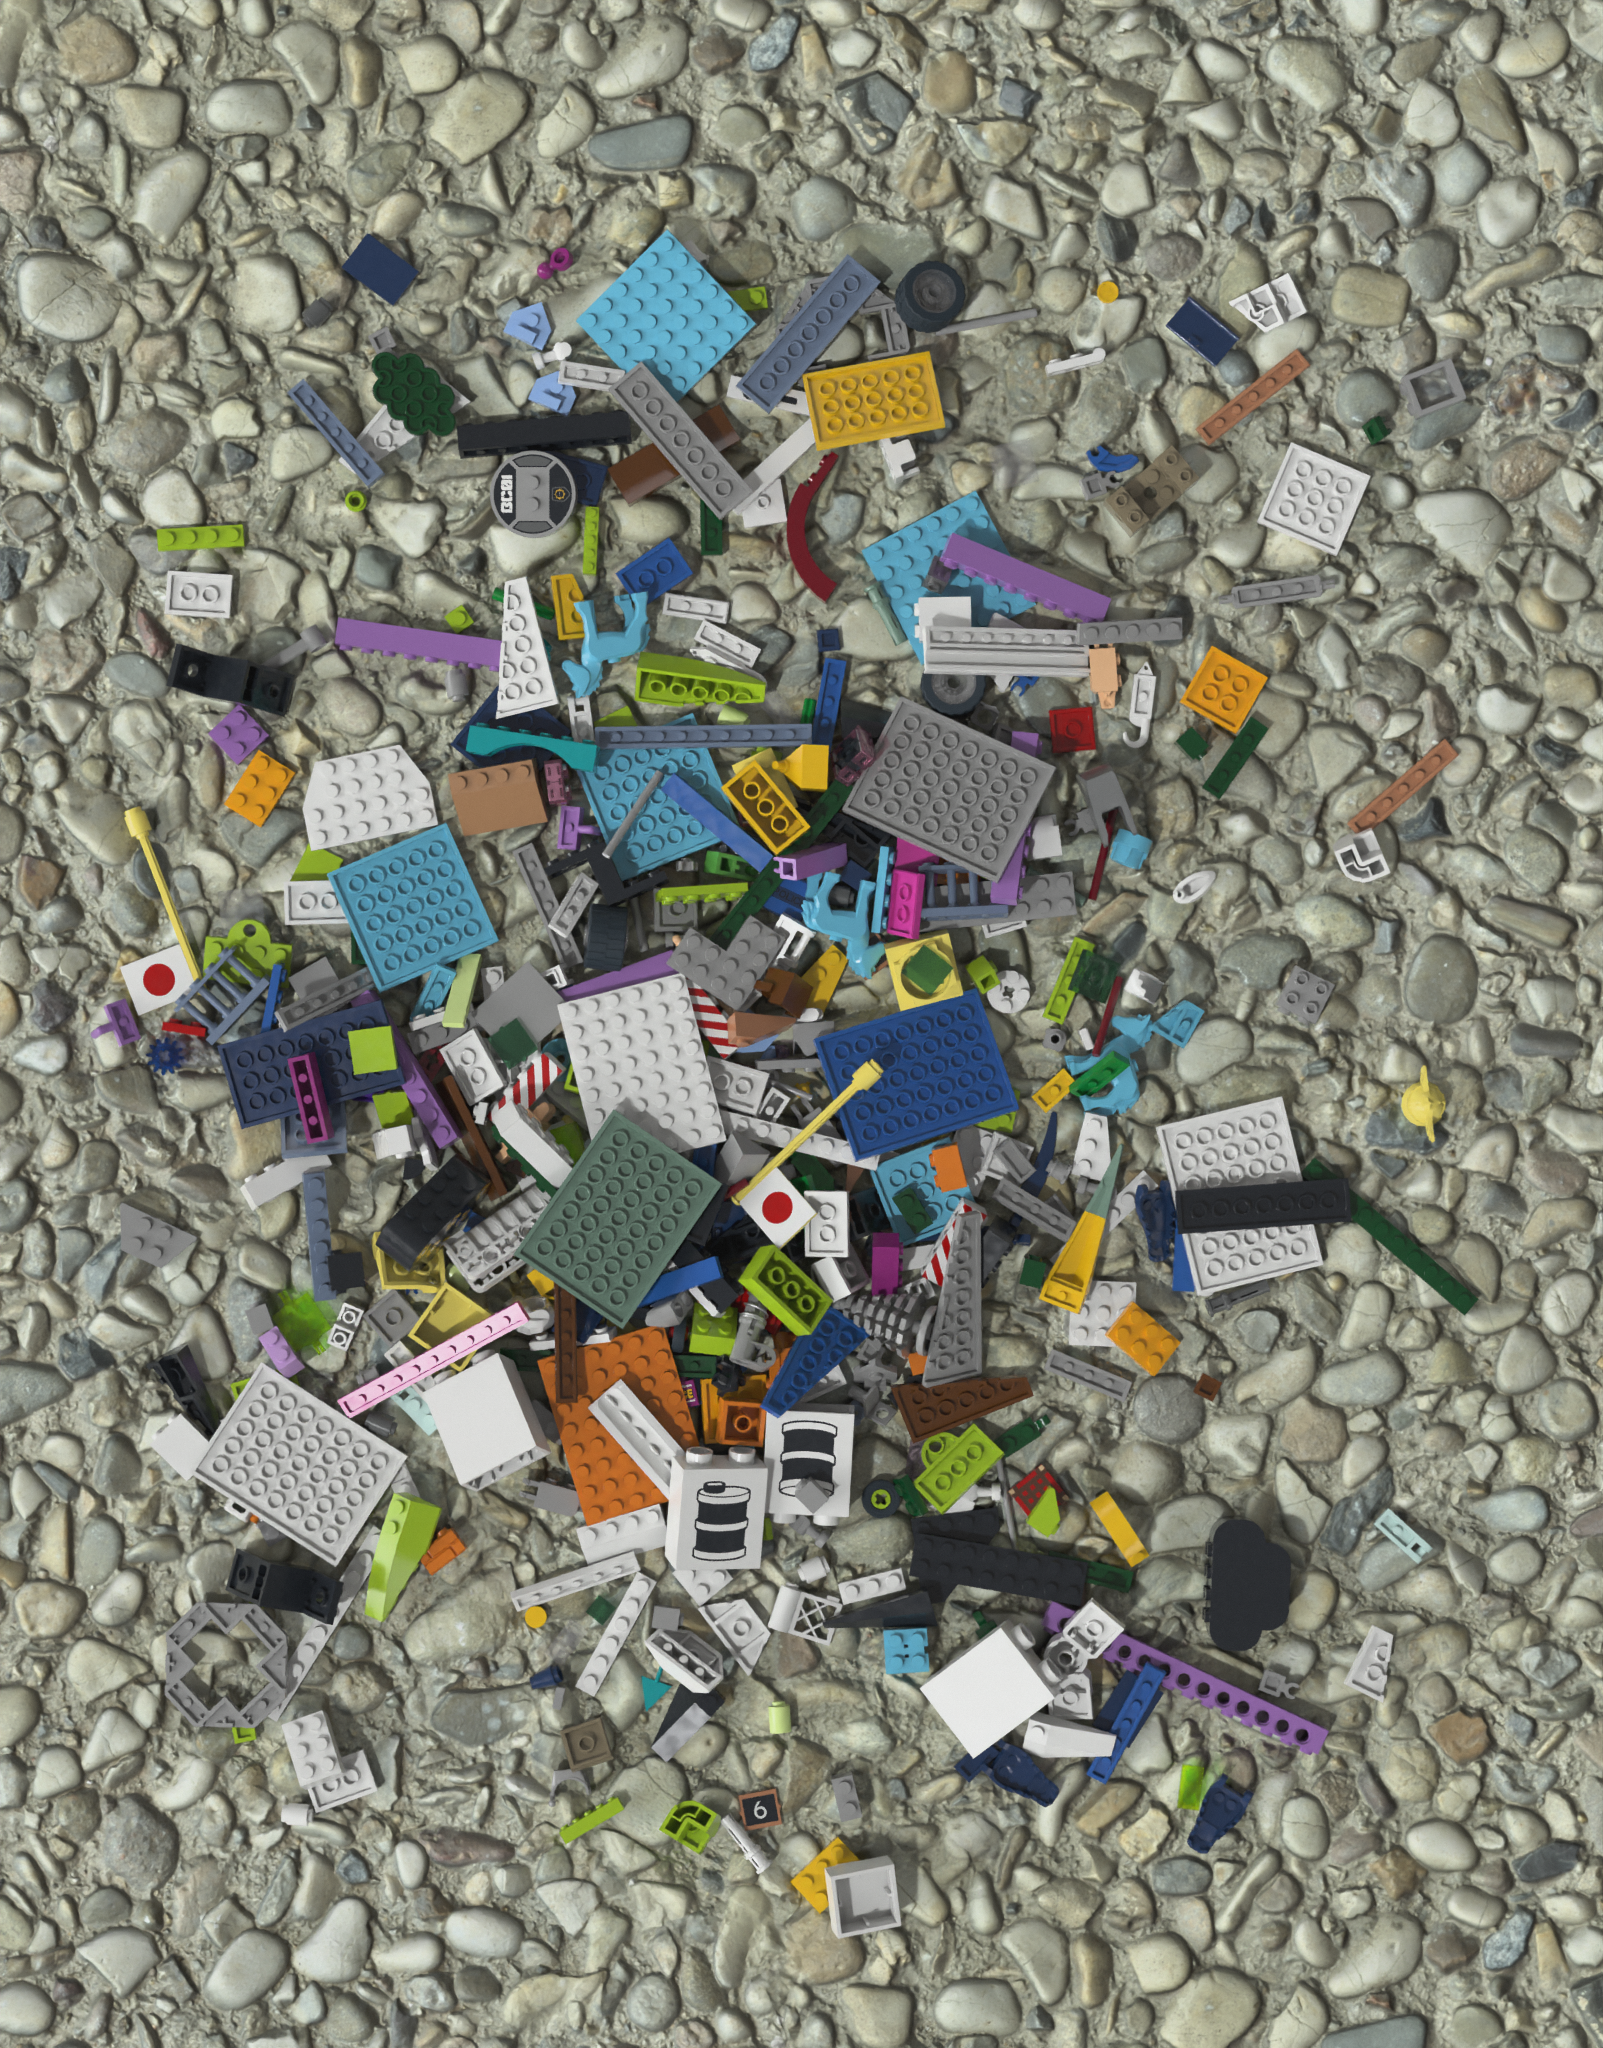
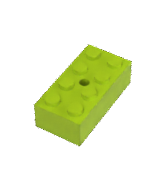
[738,1245,833,1336]

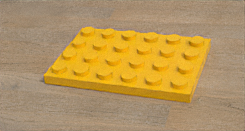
[802,351,945,451]

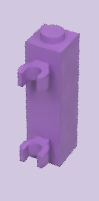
[773,842,847,881]

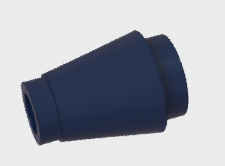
[529,1665,563,1690]

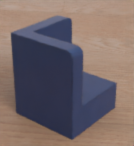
[840,860,872,891]

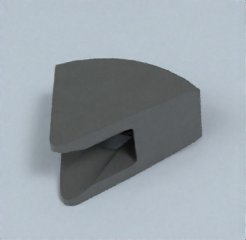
[1075,762,1138,848]

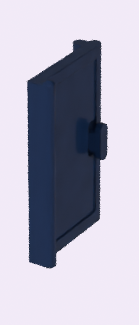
[1166,296,1240,367]
[711,1200,752,1264]

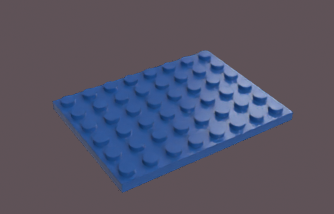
[813,988,1020,1162]

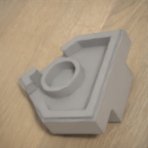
[853,1358,897,1391]

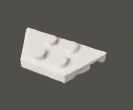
[698,1598,771,1676]

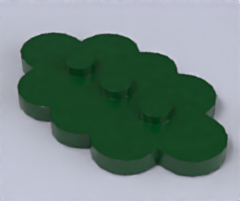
[371,352,456,437]

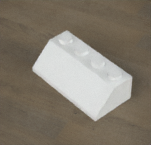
[576,1504,667,1566]

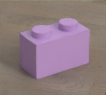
[259,1326,305,1379]

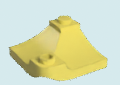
[371,1232,445,1293]

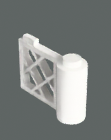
[768,1582,843,1646]

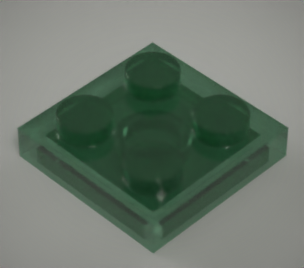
[1068,949,1120,1004]

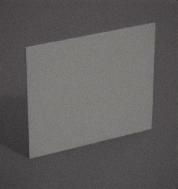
[471,961,566,1063]

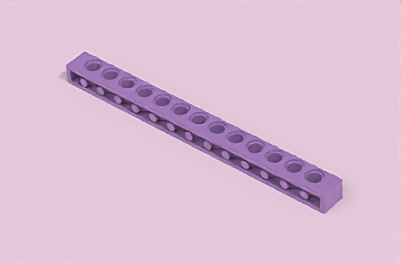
[1040,1601,1329,1755]

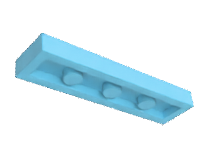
[871,846,896,933]

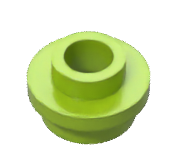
[345,490,367,512]

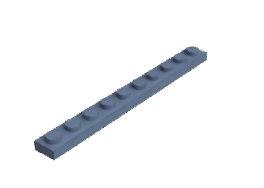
[595,724,812,750]

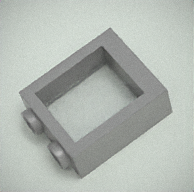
[1399,358,1467,420]

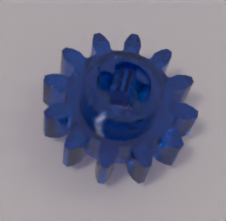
[146,1037,185,1076]

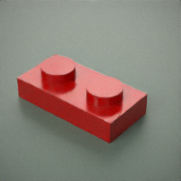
[162,1018,208,1037]

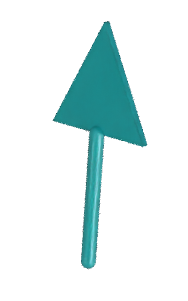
[641,1666,672,1712]

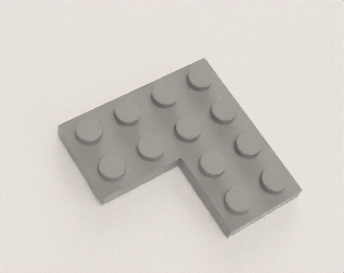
[666,915,786,1012]

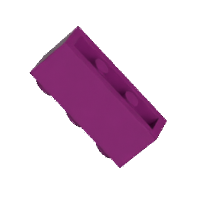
[871,1233,903,1296]

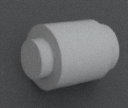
[444,669,469,702]

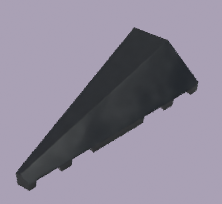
[841,698,892,740]
[794,796,892,870]
[707,1214,775,1266]
[146,1344,221,1436]
[822,1587,938,1628]

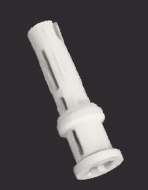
[721,1813,773,1874]

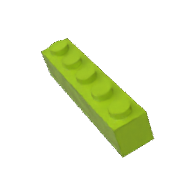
[582,507,600,576]
[559,1796,625,1844]

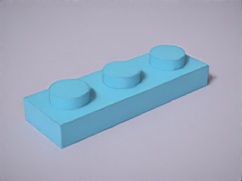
[409,962,457,1027]

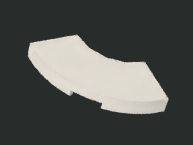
[411,1117,439,1171]

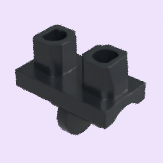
[711,1354,747,1397]

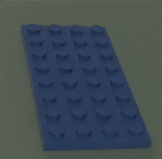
[217,999,407,1129]

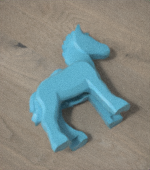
[562,591,651,698]
[801,871,886,979]
[1064,1014,1153,1116]

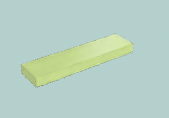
[442,954,482,1028]

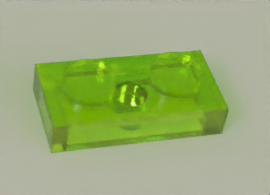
[1177,1763,1204,1811]

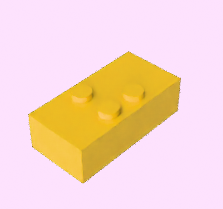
[721,760,810,857]

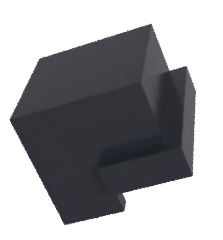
[325,1250,366,1294]

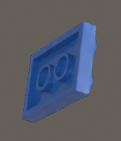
[615,538,693,605]

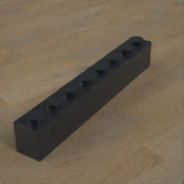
[457,410,632,459]

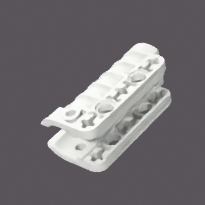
[442,1185,551,1293]

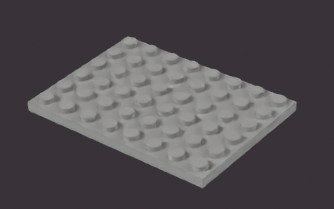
[842,696,1057,884]

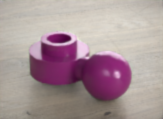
[537,248,573,279]

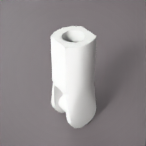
[782,1008,824,1023]

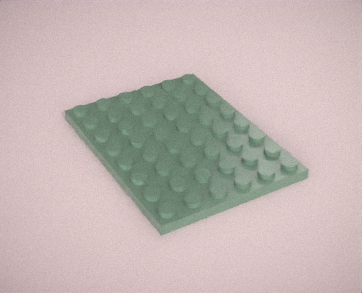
[514,1109,722,1329]

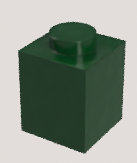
[1174,727,1209,762]

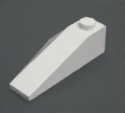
[1022,1712,1117,1758]

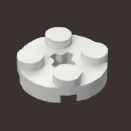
[987,971,1030,1014]

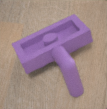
[557,806,603,851]
[91,999,141,1047]

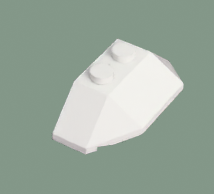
[645,1629,723,1693]

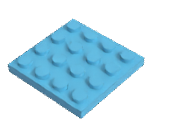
[869,1136,976,1246]

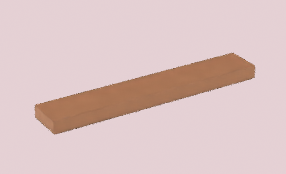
[1195,349,1310,446]
[1347,739,1459,834]

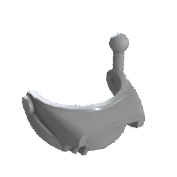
[548,1769,592,1807]

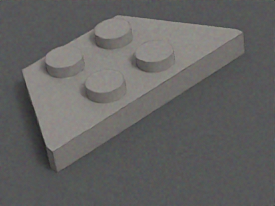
[120,1202,198,1268]

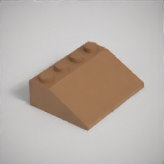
[448,758,548,836]

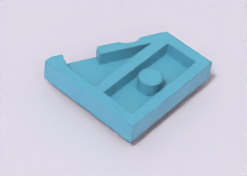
[1148,1000,1204,1049]

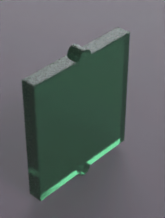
[901,944,953,996]
[487,1018,538,1070]

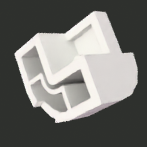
[1026,814,1062,861]
[1333,828,1390,883]

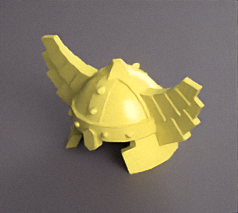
[1401,1065,1446,1143]

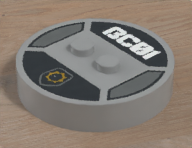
[490,451,578,538]

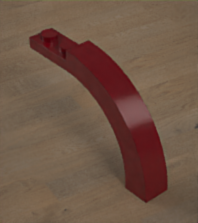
[787,451,839,604]

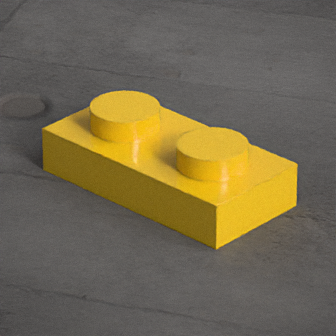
[1031,1068,1075,1113]

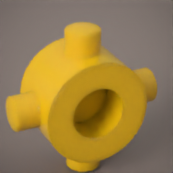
[795,1081,812,1098]

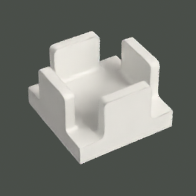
[880,435,920,484]

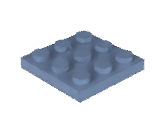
[280,1100,348,1159]

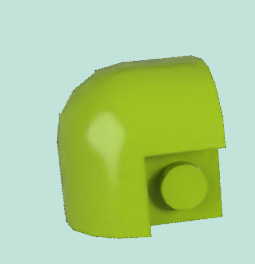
[659,1800,721,1855]

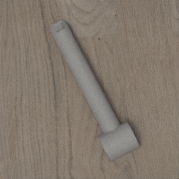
[262,624,327,669]

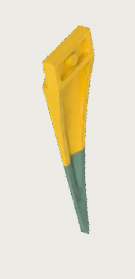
[1039,1144,1124,1314]

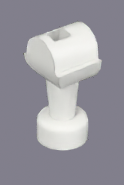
[531,342,572,370]
[962,1483,1001,1502]

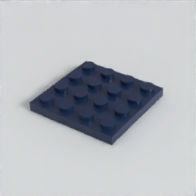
[450,684,572,772]

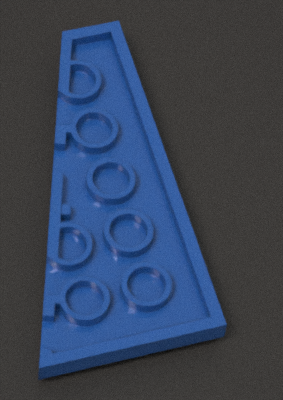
[760,1306,870,1418]

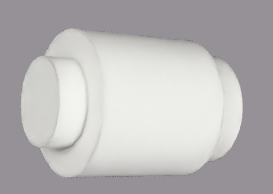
[797,1556,831,1584]
[281,1803,314,1826]

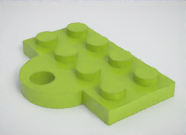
[203,918,293,988]
[913,1423,1005,1515]

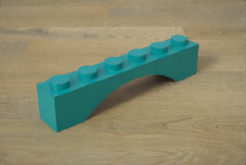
[466,723,600,773]

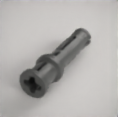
[1204,1279,1270,1318]

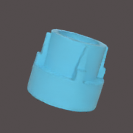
[1110,829,1153,870]

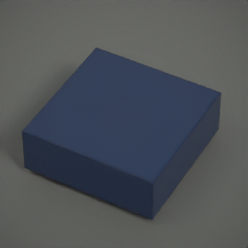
[817,628,840,653]

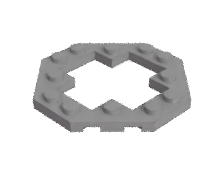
[775,276,910,387]
[165,1602,288,1728]

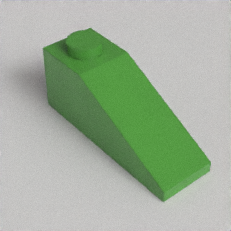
[703,851,769,883]

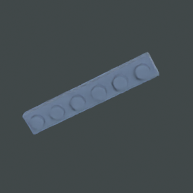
[287,379,385,488]
[302,1171,336,1302]

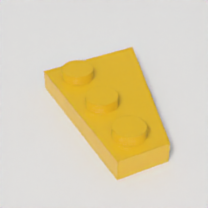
[550,574,600,641]

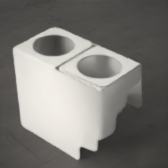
[1123,969,1164,1005]

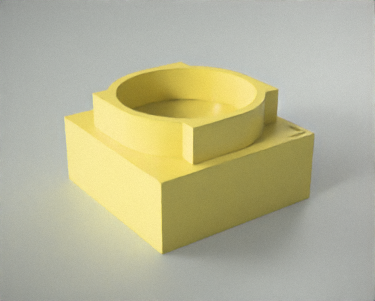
[883,929,964,1011]
[408,1281,493,1372]

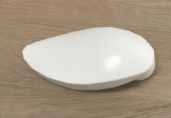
[1173,870,1216,904]

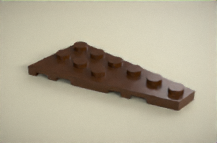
[890,1374,1034,1444]

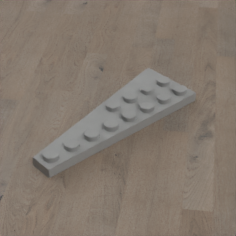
[922,1210,982,1388]

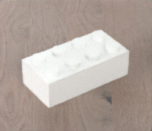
[492,1100,575,1189]

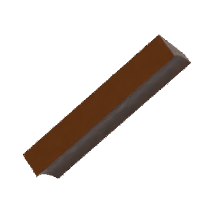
[607,405,741,507]
[435,1075,510,1201]

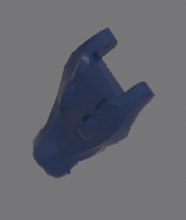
[1135,1180,1176,1262]
[979,1738,1059,1808]
[1187,1773,1254,1854]

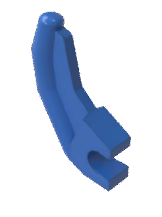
[1086,446,1139,473]

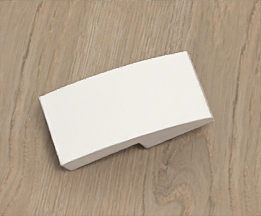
[327,1300,365,1351]

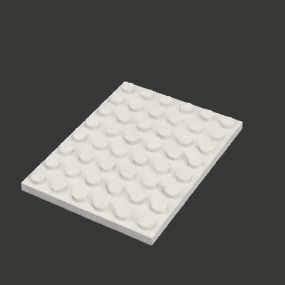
[557,973,727,1154]
[1156,1096,1323,1296]
[189,1362,408,1567]

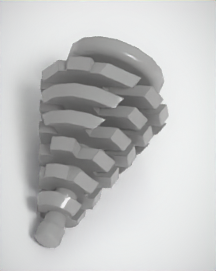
[831,1292,938,1359]

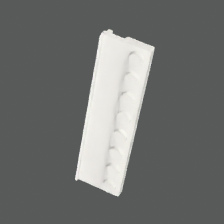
[922,626,1090,678]

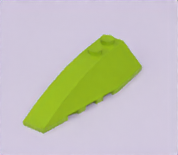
[634,651,766,707]
[365,1492,442,1622]

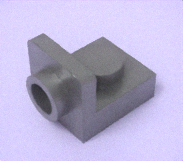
[922,555,952,594]
[256,1518,288,1547]

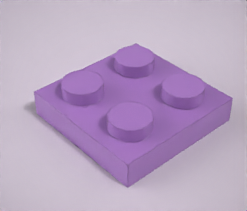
[208,705,269,766]

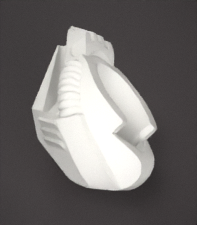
[503,1295,554,1335]

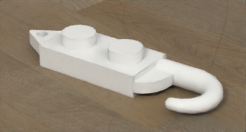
[690,645,768,692]

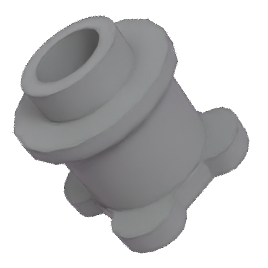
[1042,1028,1066,1052]
[1045,1158,1073,1184]
[356,1364,380,1387]

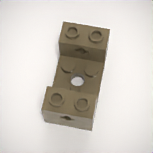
[1103,445,1200,538]

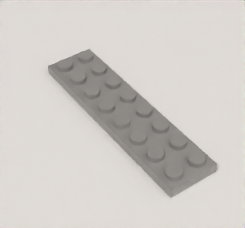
[608,361,753,520]
[919,871,1077,932]

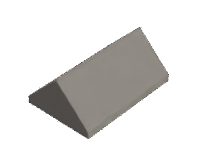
[714,1130,771,1200]

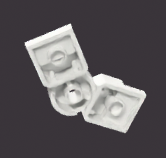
[1044,1598,1125,1719]

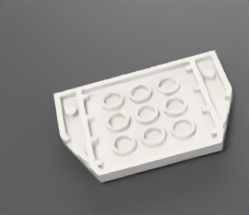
[303,745,439,851]

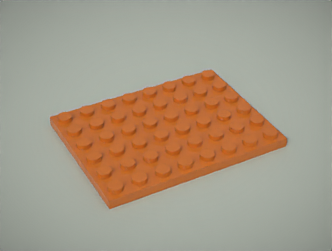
[537,1326,700,1526]

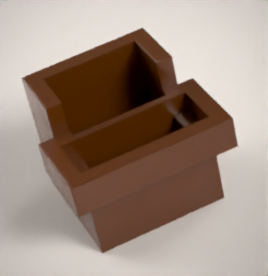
[753,967,813,1019]

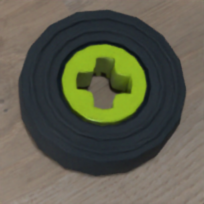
[861,1479,900,1519]

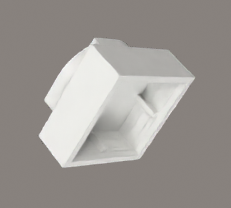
[824,1855,901,1939]

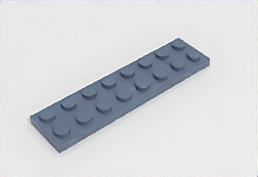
[736,254,881,414]

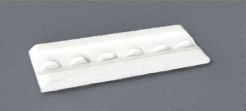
[588,1379,686,1500]

